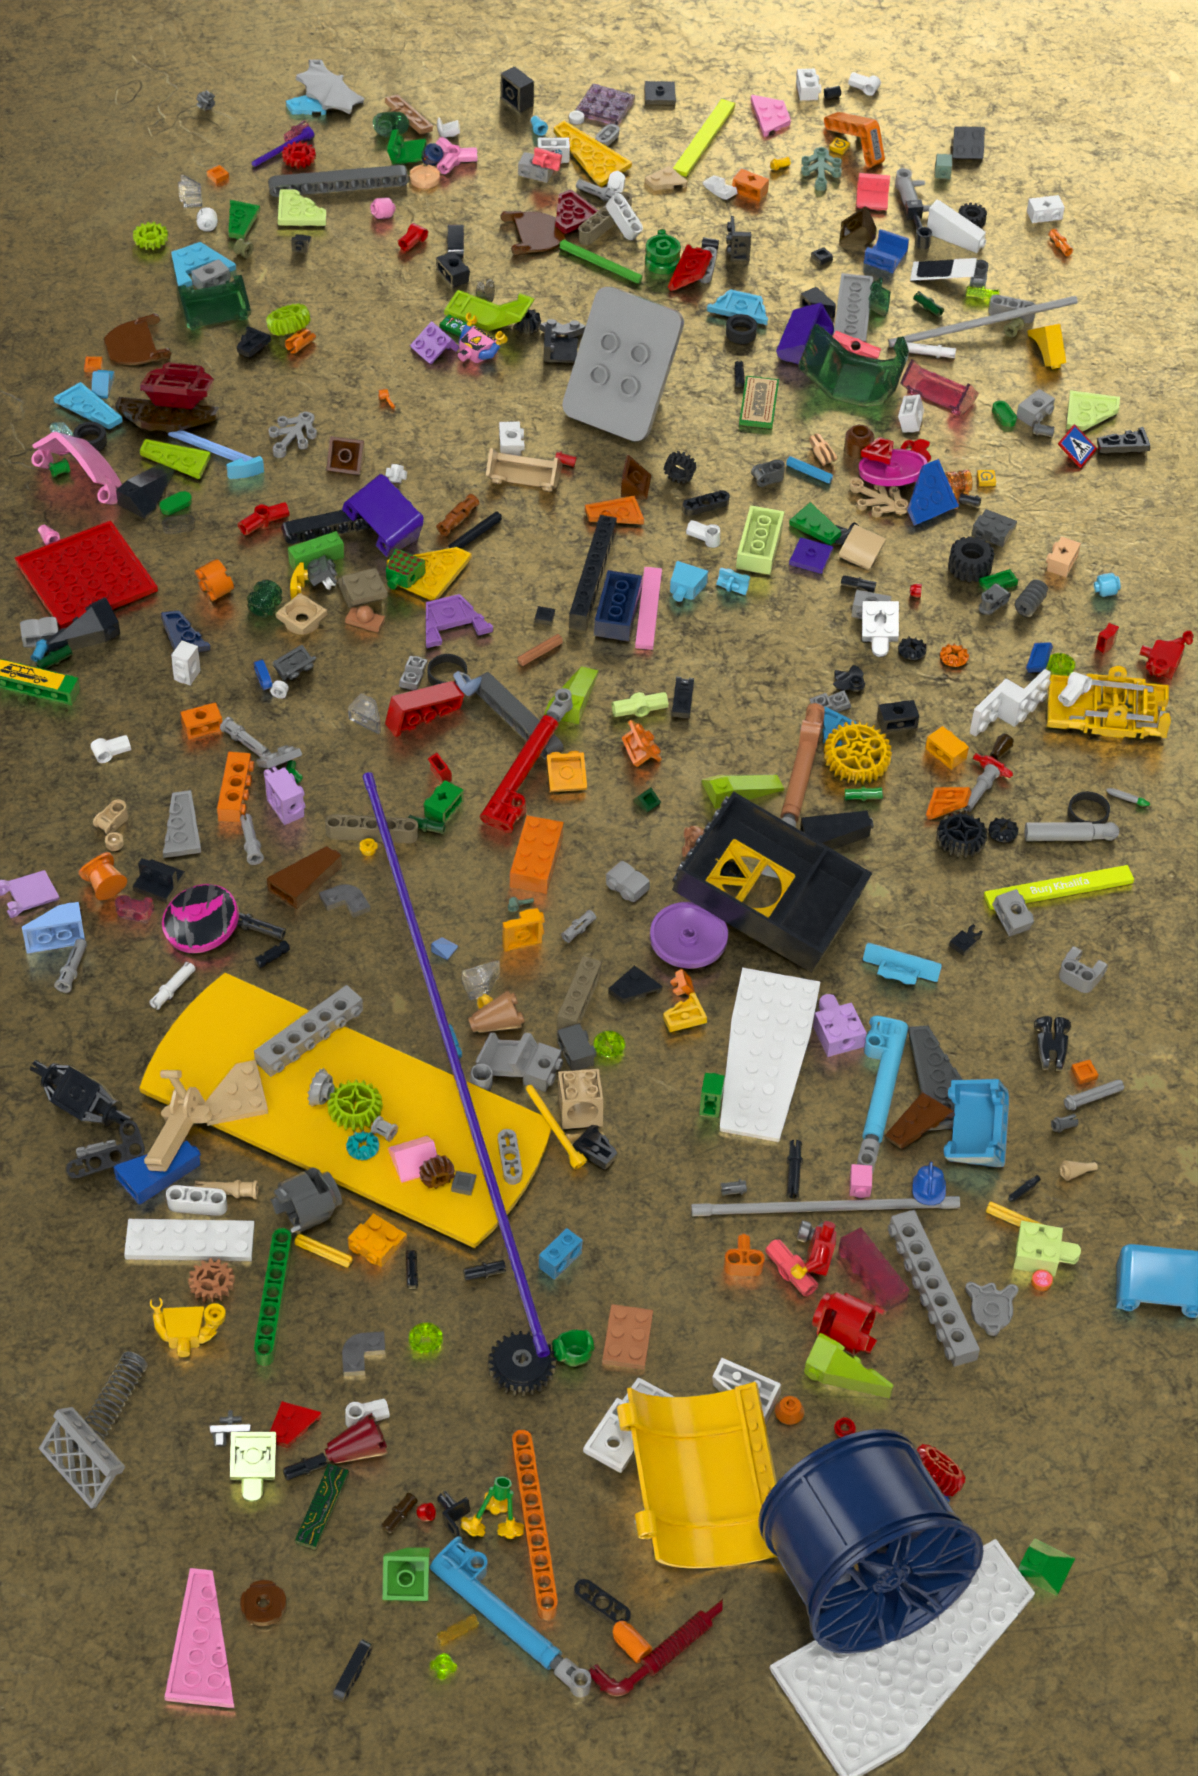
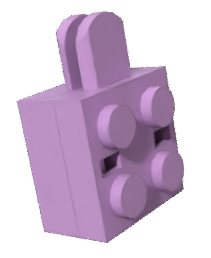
[264,766,306,825]
[813,994,867,1057]

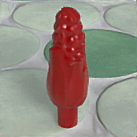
[973,753,1013,778]

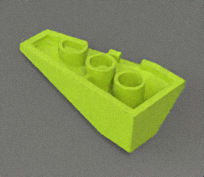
[544,666,599,725]
[701,775,784,809]
[804,1333,894,1399]

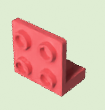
[856,173,890,210]

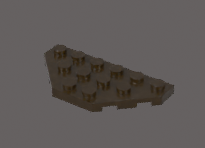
[115,397,219,433]

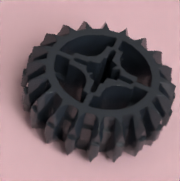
[936,811,988,858]

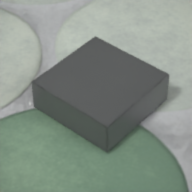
[451,1171,476,1196]

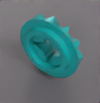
[346,1130,379,1160]

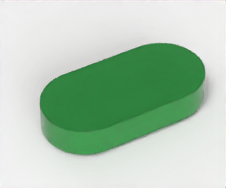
[992,400,1017,427]
[160,491,192,515]

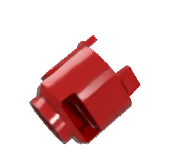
[812,1292,887,1356]

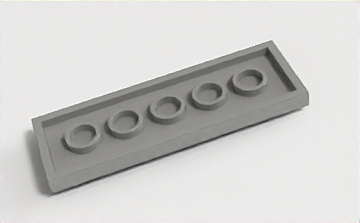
[834,273,873,345]

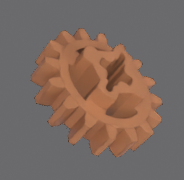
[188,1258,235,1303]

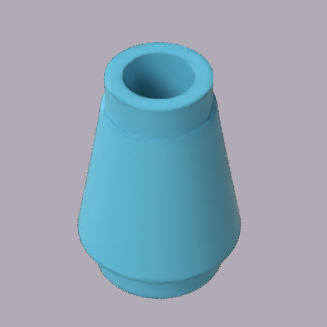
[531,116,548,136]

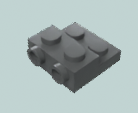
[971,509,1017,547]

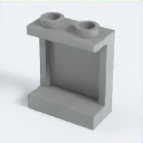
[476,1033,539,1077]

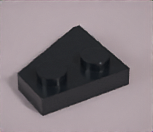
[573,1125,618,1170]

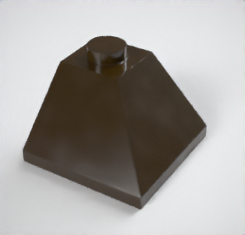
[839,206,877,246]

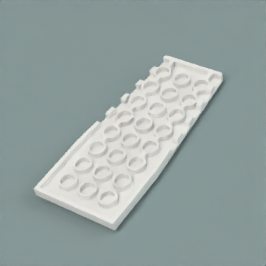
[720,968,820,1142]

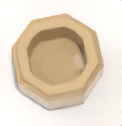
[105,832,124,851]

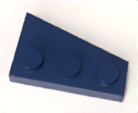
[161,610,211,652]

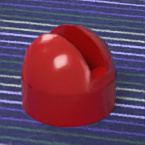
[909,584,922,598]
[416,1503,436,1521]

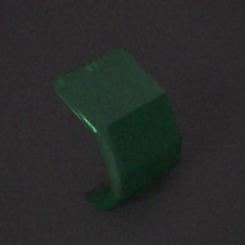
[798,324,909,407]

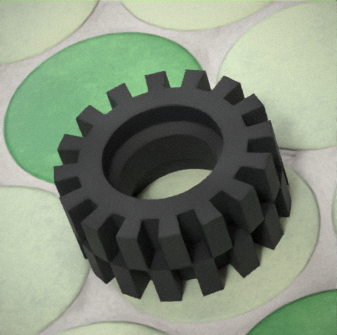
[958,203,987,229]
[663,451,697,484]

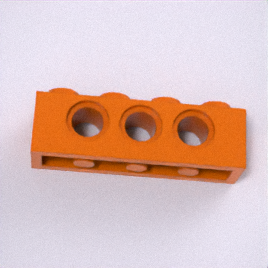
[217,752,254,823]

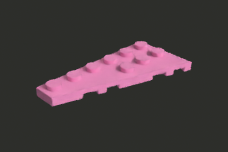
[165,1568,234,1708]

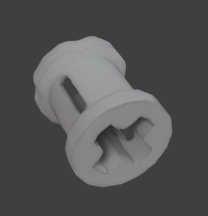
[371,1116,398,1142]

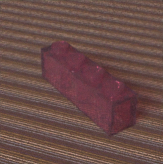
[838,1227,909,1311]

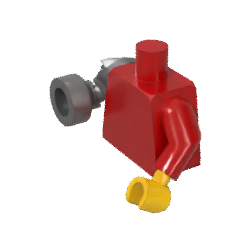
[791,1220,837,1279]

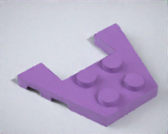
[426,594,493,648]

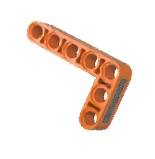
[824,112,885,168]

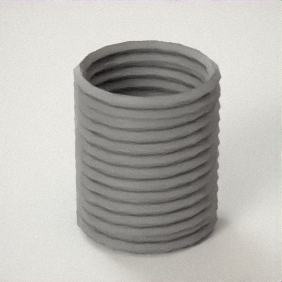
[470,1063,493,1091]

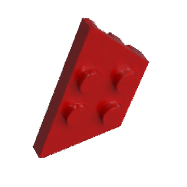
[668,244,712,291]

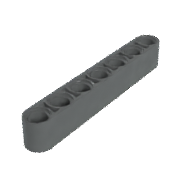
[476,672,564,759]

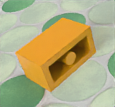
[925,726,969,770]

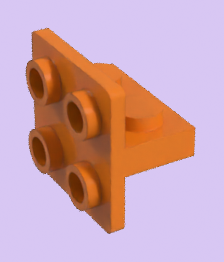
[622,720,662,767]

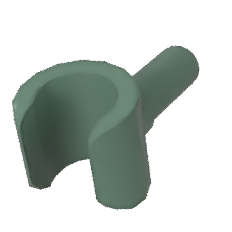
[508,897,534,912]

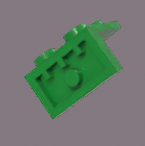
[387,129,427,165]

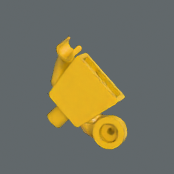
[150,1298,226,1357]

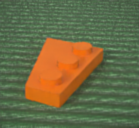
[585,496,644,524]

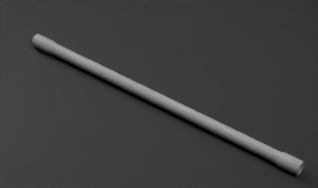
[691,1196,960,1216]

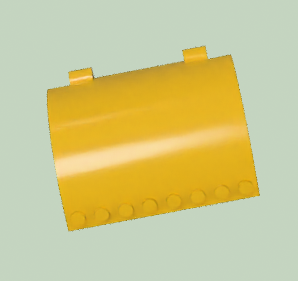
[617,1382,777,1568]

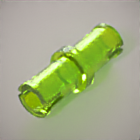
[966,286,999,300]

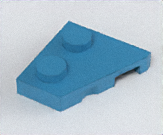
[823,707,856,748]

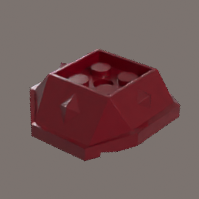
[140,362,214,409]

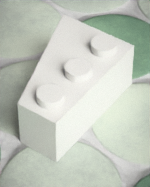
[713,1358,781,1424]

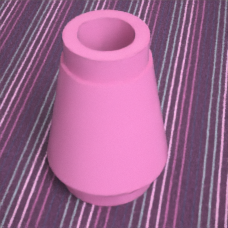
[38,525,60,545]

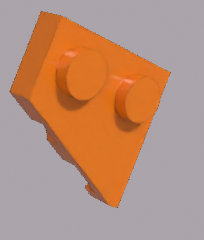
[926,787,972,820]

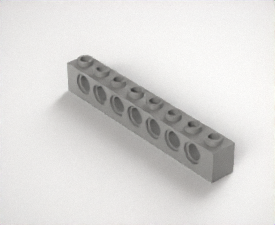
[888,1210,980,1367]

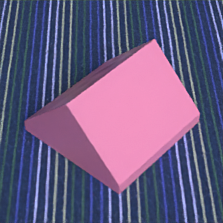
[388,1136,437,1183]

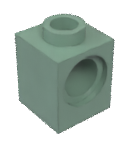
[935,154,952,179]

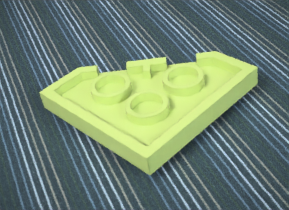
[278,189,326,226]
[1066,390,1120,431]

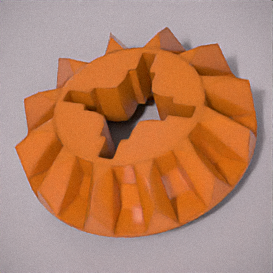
[940,643,969,667]

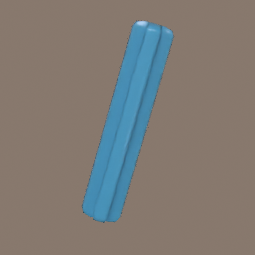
[786,456,833,484]

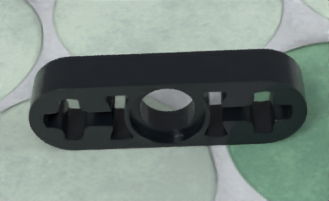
[682,490,730,516]
[574,1579,631,1626]
[333,1639,374,1703]

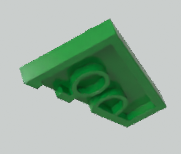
[228,199,260,239]
[789,502,841,545]

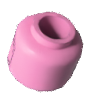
[370,198,395,219]

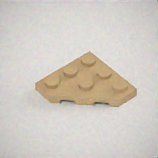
[203,1060,268,1126]

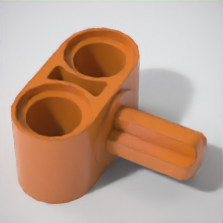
[724,1234,765,1276]

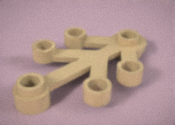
[849,478,909,517]

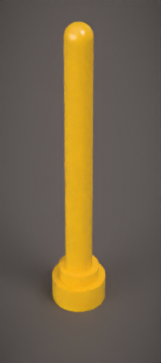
[526,1085,588,1170]

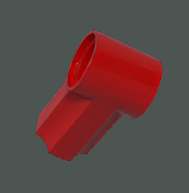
[398,223,429,252]

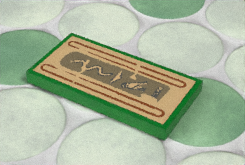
[739,375,779,429]

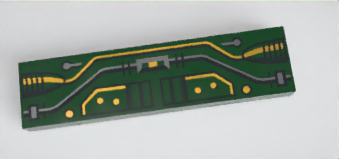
[295,1463,349,1550]

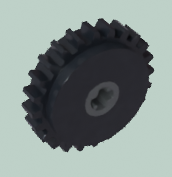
[488,1331,556,1396]

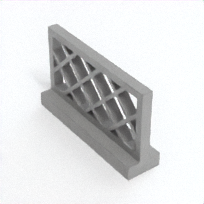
[39,1407,125,1509]

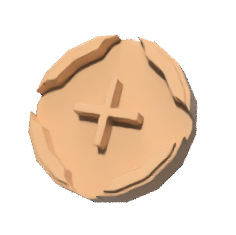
[409,165,440,189]

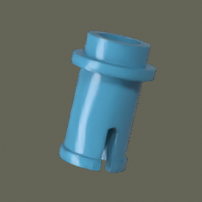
[30,639,47,662]

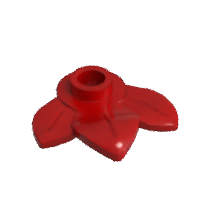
[901,439,931,462]

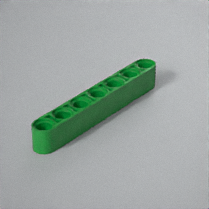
[254,1228,292,1366]

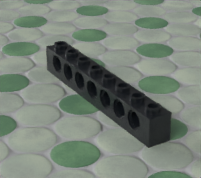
[569,515,617,631]

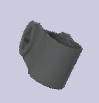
[969,260,989,290]
[751,459,785,487]
[979,583,1011,615]

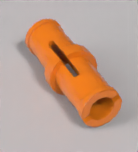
[1048,229,1073,256]

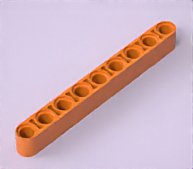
[512,1430,558,1621]

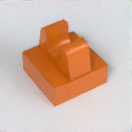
[670,969,695,996]

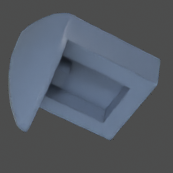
[453,671,482,696]

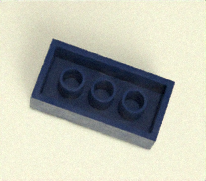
[594,570,642,641]

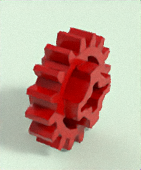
[282,141,316,169]

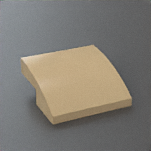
[838,525,886,571]

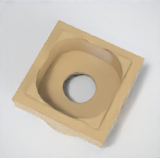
[276,593,327,635]

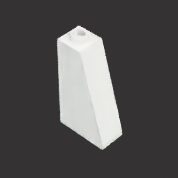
[927,200,986,253]

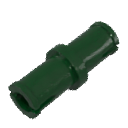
[913,291,944,317]
[35,645,73,670]
[408,815,446,835]

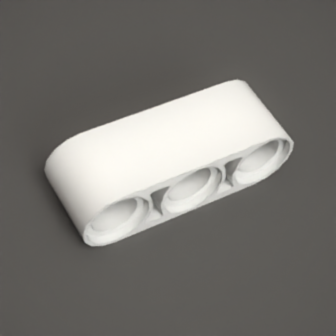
[606,193,643,240]
[166,1185,228,1216]

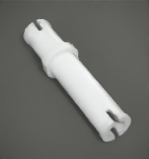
[906,342,956,359]
[149,962,196,1010]

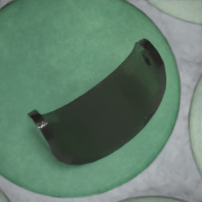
[476,279,495,302]

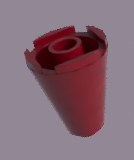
[325,1413,389,1464]

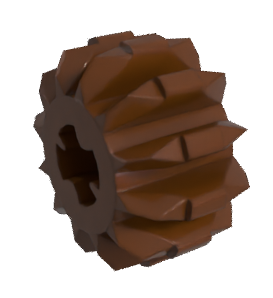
[419,1155,455,1189]

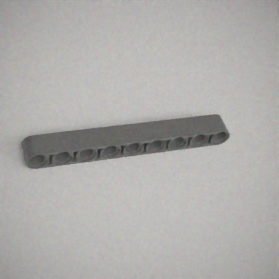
[268,165,409,197]

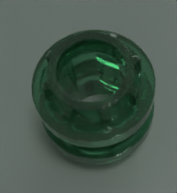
[247,579,283,618]

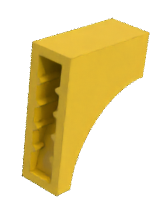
[1027,324,1067,369]

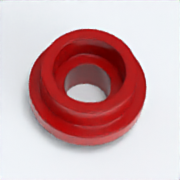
[834,1417,856,1438]

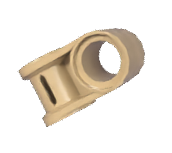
[93,799,129,835]

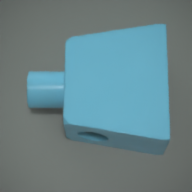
[670,561,708,602]

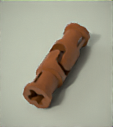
[436,494,480,536]

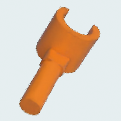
[378,389,395,409]

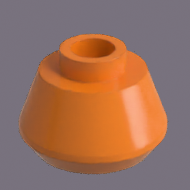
[775,1396,804,1425]

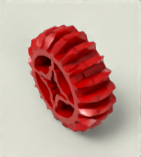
[916,1444,966,1497]

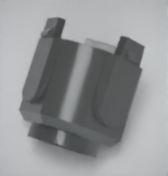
[270,1167,342,1236]

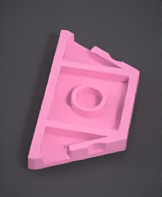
[751,95,791,137]

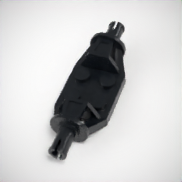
[30,1060,133,1129]

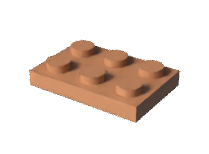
[602,1304,653,1370]

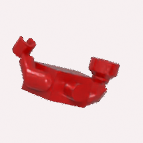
[1139,630,1194,680]

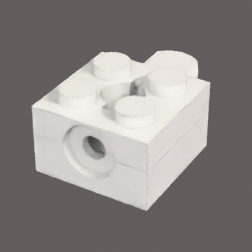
[862,601,899,657]

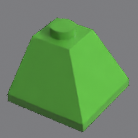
[383,1547,430,1601]

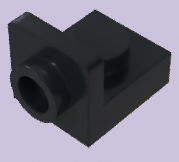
[291,234,312,253]

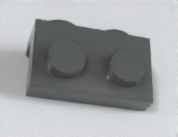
[307,555,338,586]
[272,645,317,681]

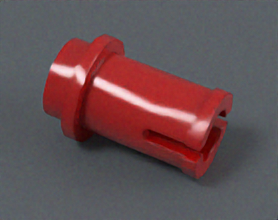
[555,451,577,467]

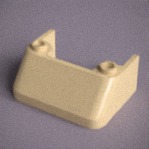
[486,448,563,492]

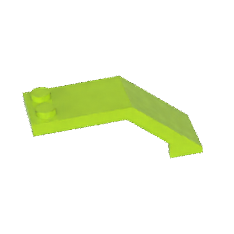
[444,290,535,331]

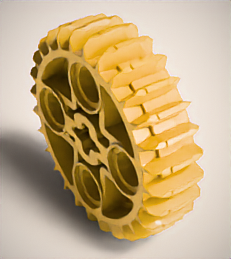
[823,720,892,785]

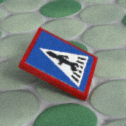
[1058,424,1097,468]

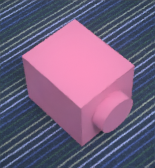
[849,1164,872,1198]

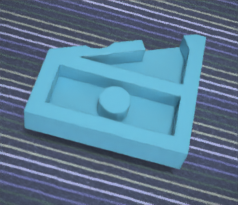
[286,95,326,115]

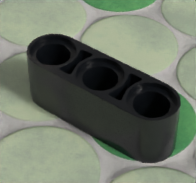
[448,225,464,260]

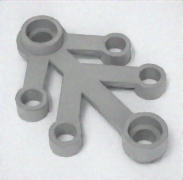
[269,412,317,458]

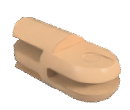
[809,433,837,466]

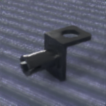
[437,1491,471,1538]

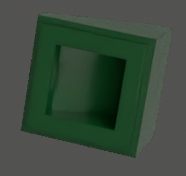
[633,787,662,812]

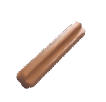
[517,634,563,666]

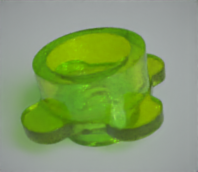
[430,1653,457,1680]

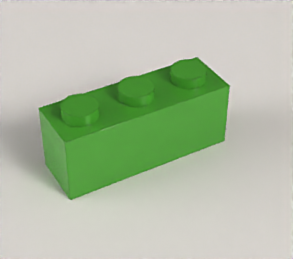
[288,532,344,570]

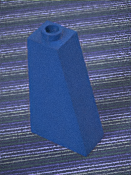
[114,1141,201,1205]

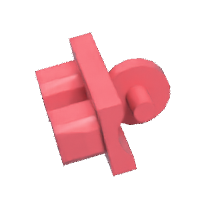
[532,147,562,171]

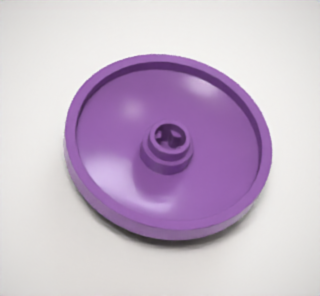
[650,902,728,968]

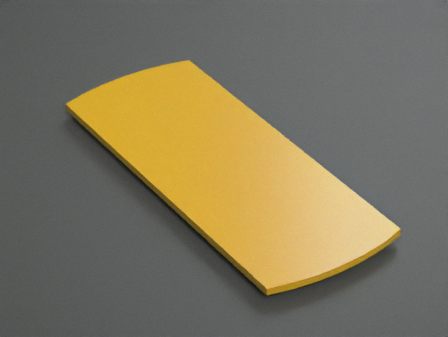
[139,973,552,1248]

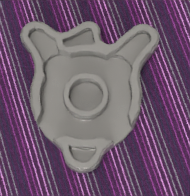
[965,1282,1019,1336]

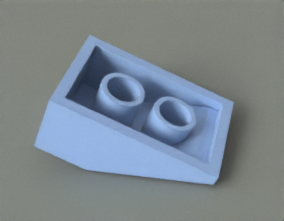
[22,902,85,954]

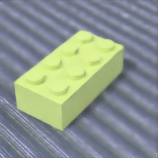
[736,505,784,575]

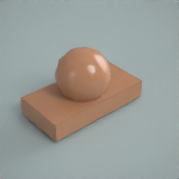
[345,605,385,633]

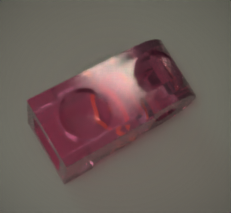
[115,895,155,924]

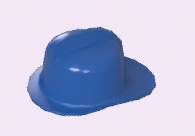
[913,1162,946,1206]

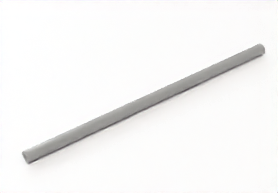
[888,296,1078,348]

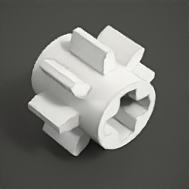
[385,464,407,484]

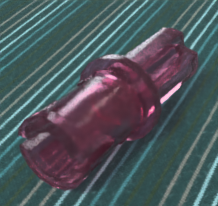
[283,120,309,142]

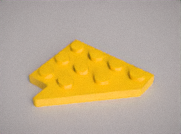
[386,547,472,601]

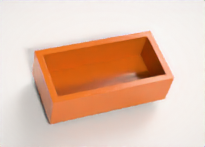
[510,815,564,894]

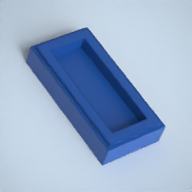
[1026,642,1053,673]

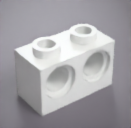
[796,69,821,101]

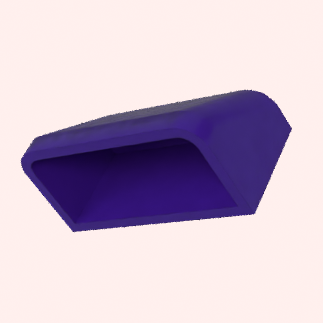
[776,302,834,367]

